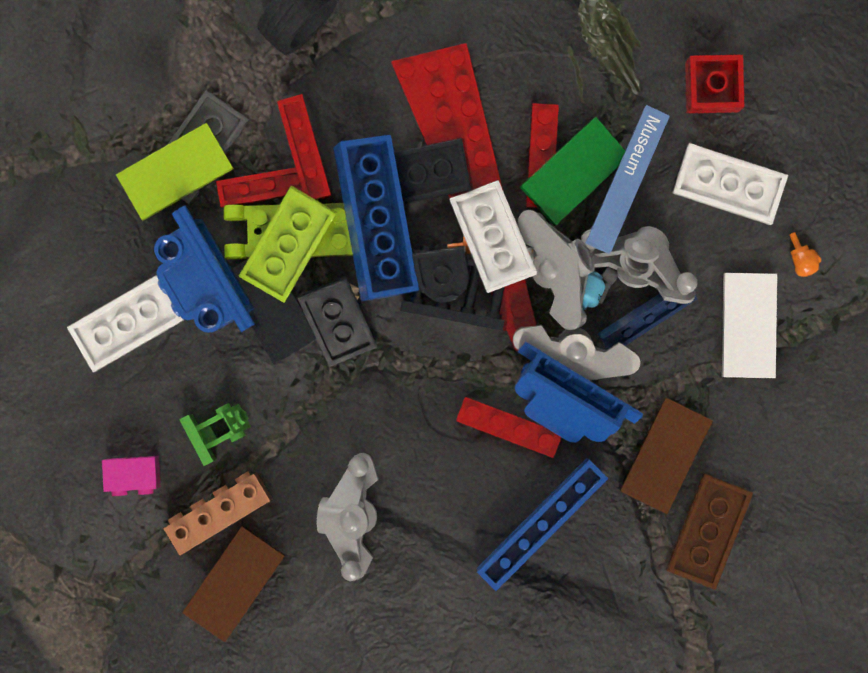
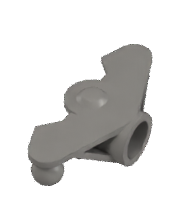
[518,210,595,330]
[581,226,697,304]
[513,325,640,380]
[317,453,379,581]

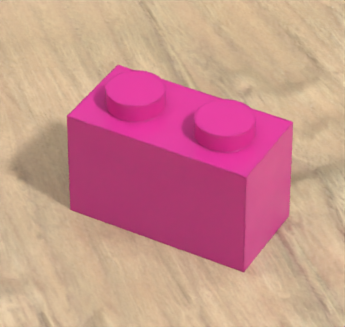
[102,456,161,496]

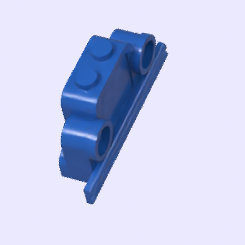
[154,205,255,333]
[515,341,643,442]

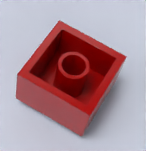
[685,55,744,113]

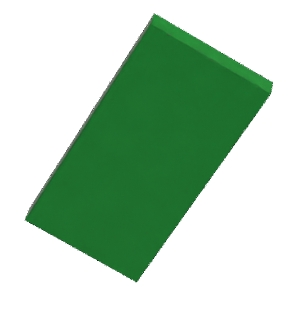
[520,117,625,226]

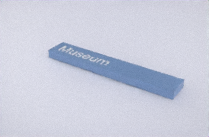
[585,105,670,254]

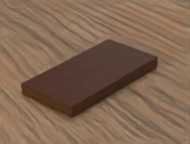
[619,397,713,514]
[666,473,753,590]
[182,526,285,642]

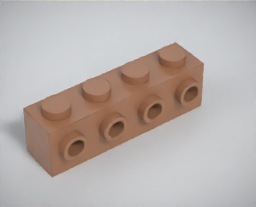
[163,472,273,555]

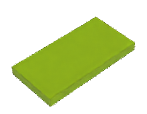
[116,123,234,221]
[239,185,337,303]

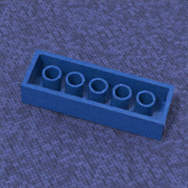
[333,135,419,302]

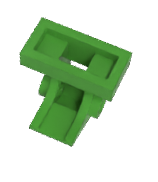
[179,403,251,466]

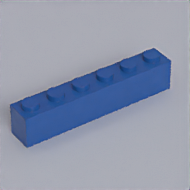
[476,458,608,591]

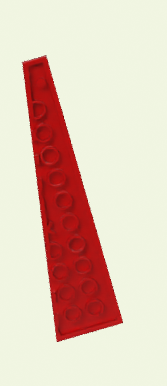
[391,43,536,352]

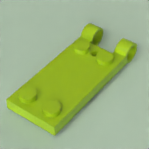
[224,203,353,260]

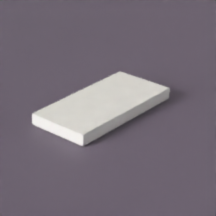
[672,143,788,225]
[450,180,537,293]
[722,273,777,378]
[67,275,184,372]

